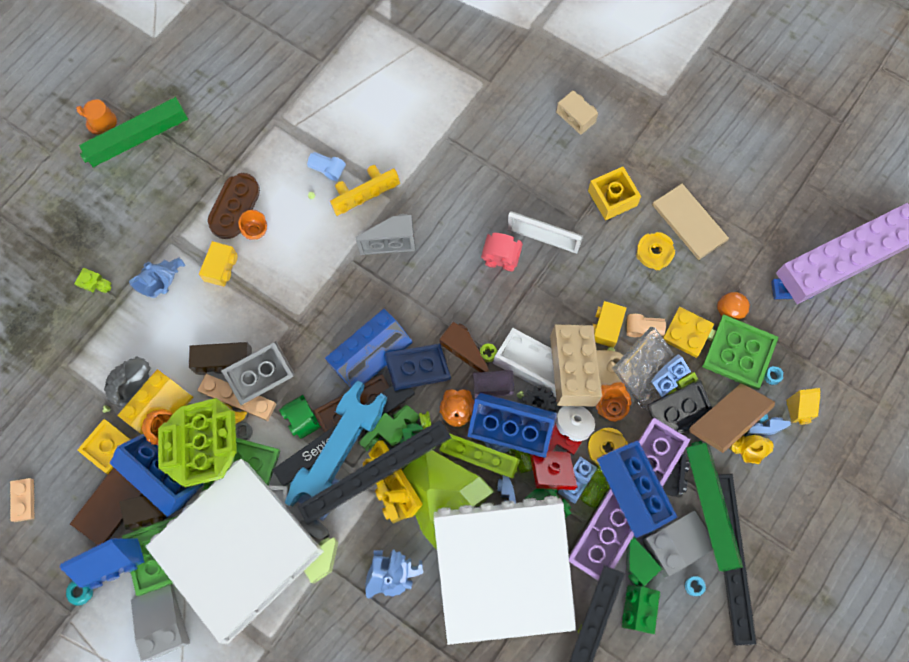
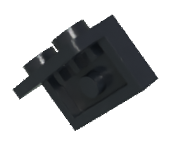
[662,454,689,497]

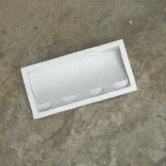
[508,211,583,253]
[493,328,556,397]

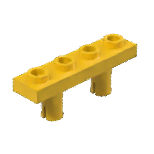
[330,165,400,216]
[363,440,423,518]

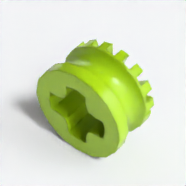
[480,343,497,363]
[419,411,431,429]

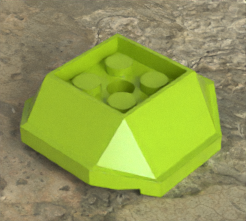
[158,398,237,487]

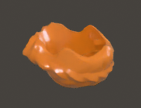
[596,382,632,422]
[439,389,475,427]
[141,409,173,446]

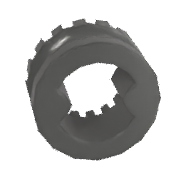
[235,422,253,440]

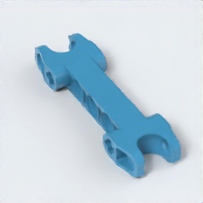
[285,381,387,507]

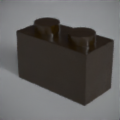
[119,495,167,531]

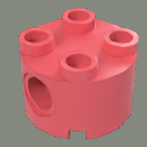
[481,233,523,272]

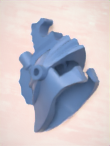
[129,257,185,298]
[365,550,423,598]

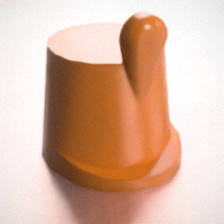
[76,99,117,135]

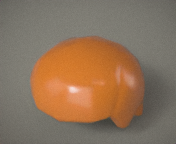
[239,210,267,240]
[717,292,750,320]

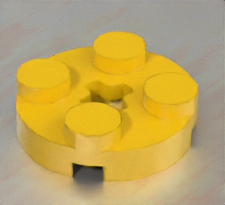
[636,232,675,270]
[587,427,628,467]

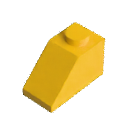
[786,388,821,425]

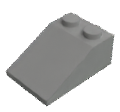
[356,214,415,255]
[222,341,295,405]
[642,510,713,578]
[131,584,190,661]

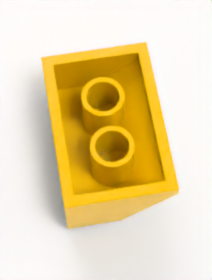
[117,369,194,434]

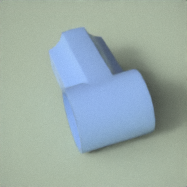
[307,152,346,181]

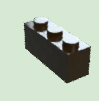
[189,342,252,375]

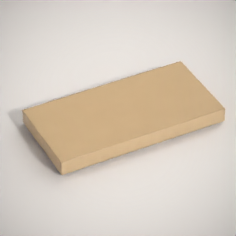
[652,184,729,260]

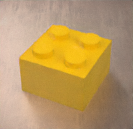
[588,167,641,221]

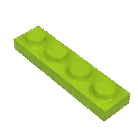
[439,433,520,479]

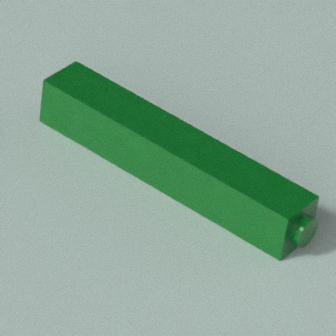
[79,97,188,167]
[686,441,743,572]

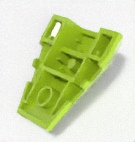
[402,450,494,549]

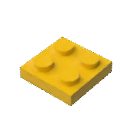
[662,306,714,358]
[77,419,131,474]

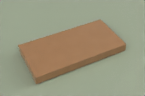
[690,383,775,453]

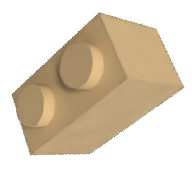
[556,91,598,135]

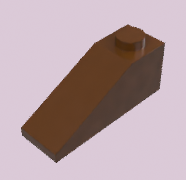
[439,322,489,378]

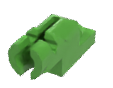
[359,405,420,451]

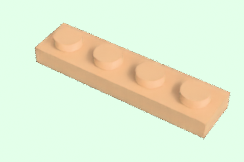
[197,374,276,421]

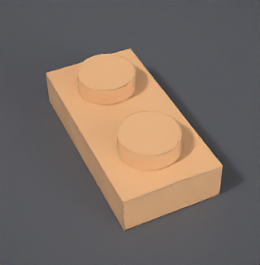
[10,478,34,522]

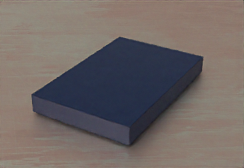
[384,343,451,391]

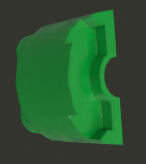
[279,395,321,439]

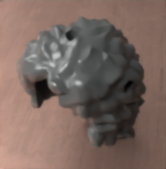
[104,356,151,408]

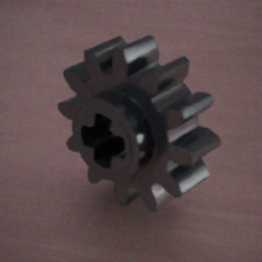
[522,386,557,411]

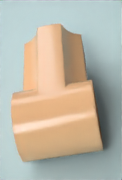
[626,314,666,337]

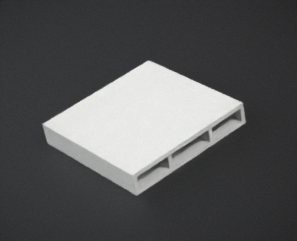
[146,459,324,644]
[434,496,576,644]

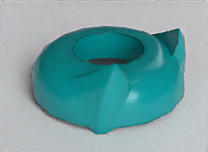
[66,580,93,605]

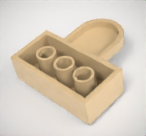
[550,325,632,406]

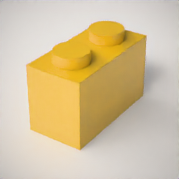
[198,241,238,287]
[593,301,627,348]

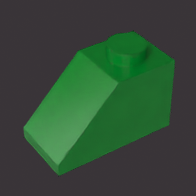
[626,537,662,587]

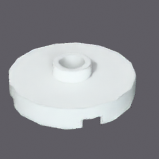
[556,406,595,441]

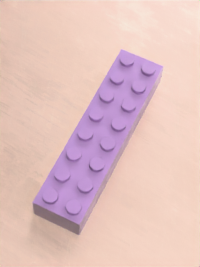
[776,203,909,304]
[568,418,690,580]

